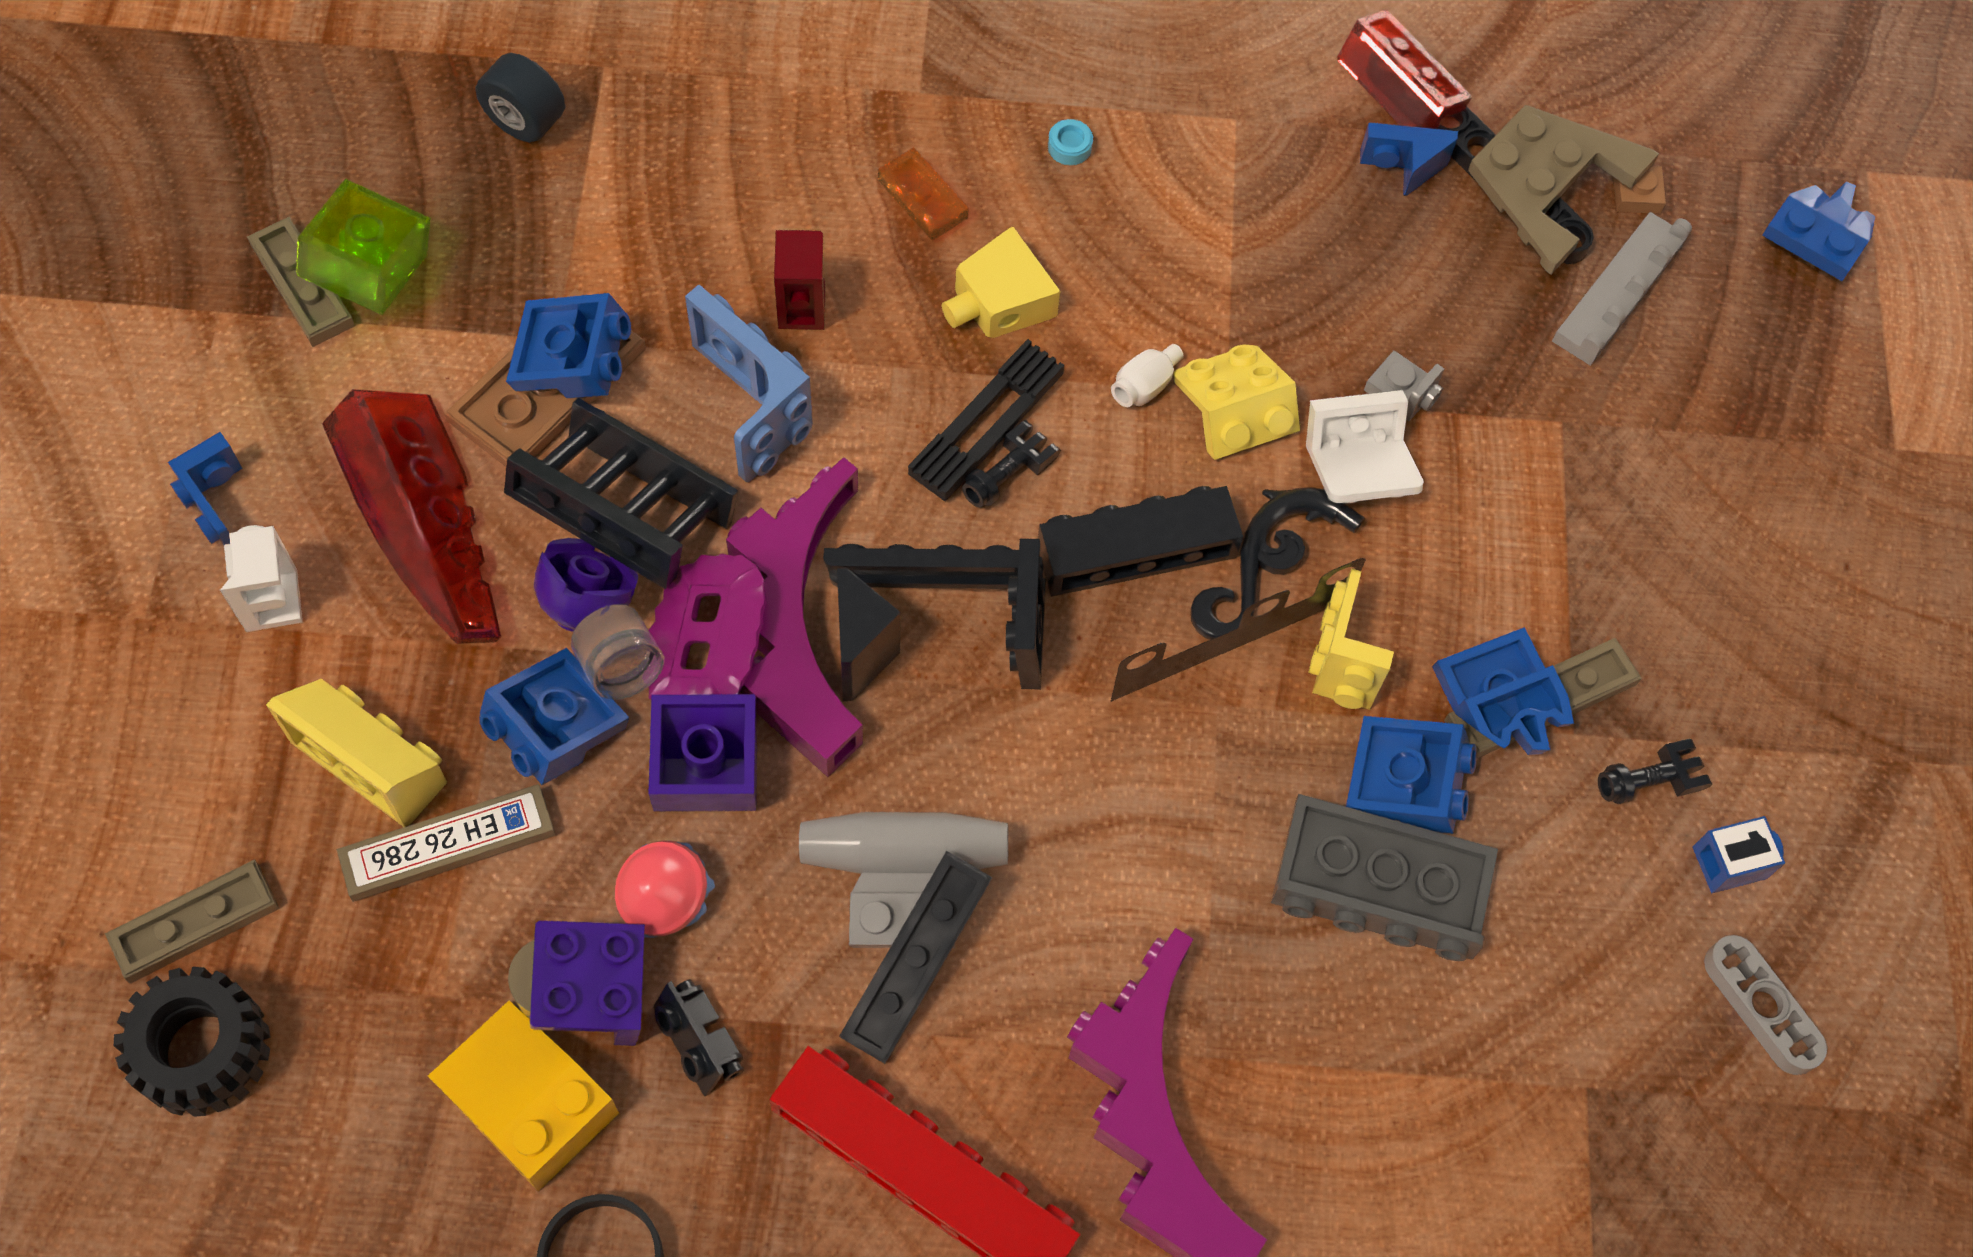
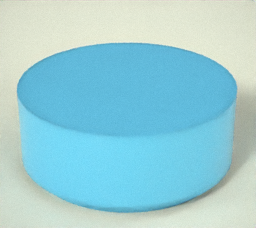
[1048,119,1093,165]

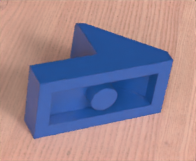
[1360,123,1458,196]

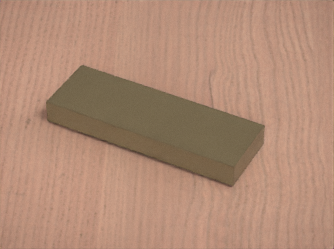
[247,217,355,347]
[105,859,280,984]

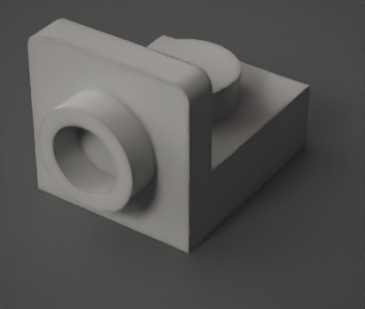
[1364,350,1445,421]

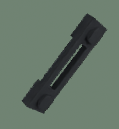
[908,339,1064,502]

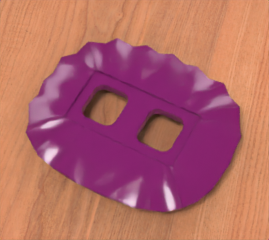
[642,553,766,699]

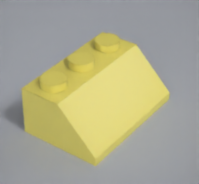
[266,679,447,827]

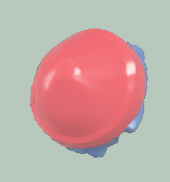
[615,840,715,938]

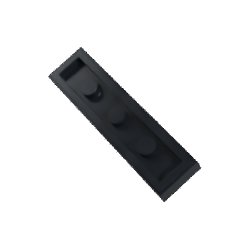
[839,851,993,1064]

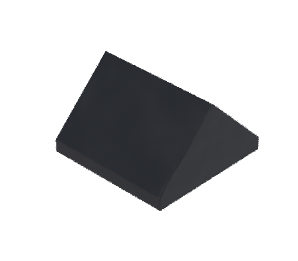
[837,568,901,701]

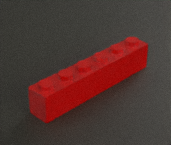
[769,1046,1080,1257]

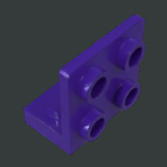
[529,921,645,1046]

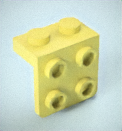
[1173,345,1300,460]
[1308,568,1394,710]

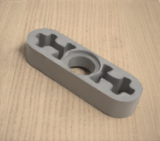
[1704,935,1827,1075]

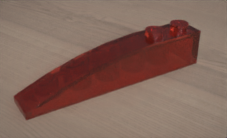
[322,389,501,644]

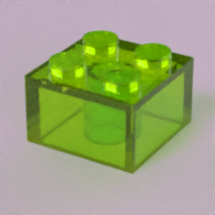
[297,179,431,315]

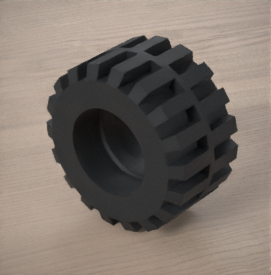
[113,967,271,1117]

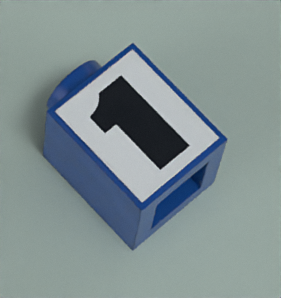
[1692,816,1785,894]

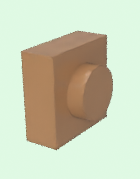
[1613,166,1666,214]

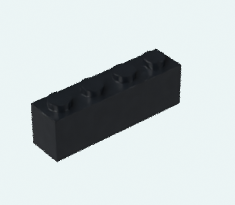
[1037,486,1243,597]

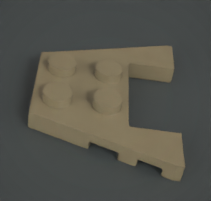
[1468,105,1659,275]

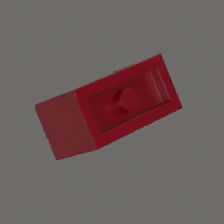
[774,230,826,330]

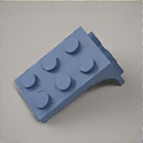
[685,285,813,482]

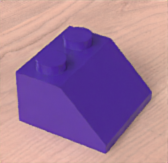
[648,694,757,811]

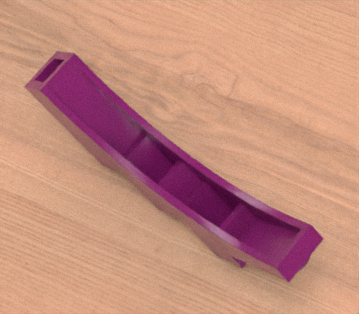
[726,457,863,777]
[1067,928,1267,1257]

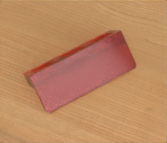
[1337,9,1472,129]

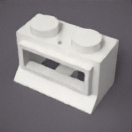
[220,525,303,632]

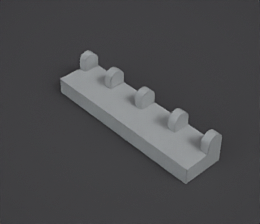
[1552,212,1692,366]

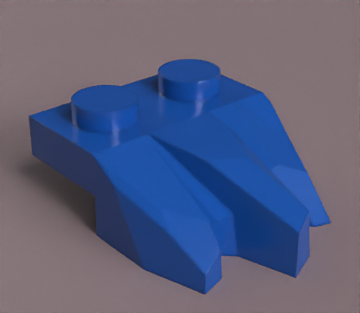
[1762,182,1875,281]
[1432,627,1574,755]

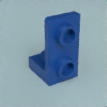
[168,432,243,545]

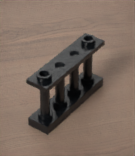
[504,397,738,589]

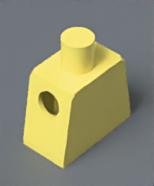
[942,227,1060,338]

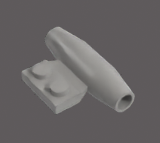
[799,812,1008,948]

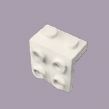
[1306,390,1424,503]

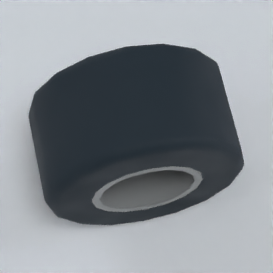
[475,53,566,143]

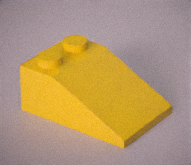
[428,1000,619,1192]

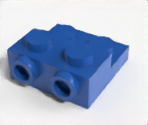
[506,293,631,398]
[480,648,629,785]
[1346,716,1477,834]

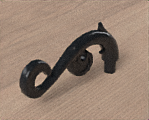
[1190,487,1365,640]

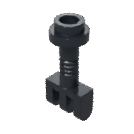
[962,420,1061,508]
[1597,739,1713,804]

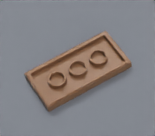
[444,289,646,467]

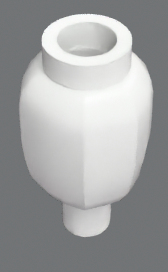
[1111,344,1184,407]

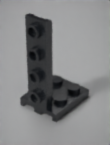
[823,539,1046,690]

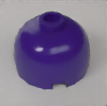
[534,538,638,632]

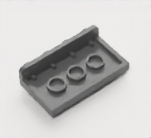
[1271,794,1498,961]

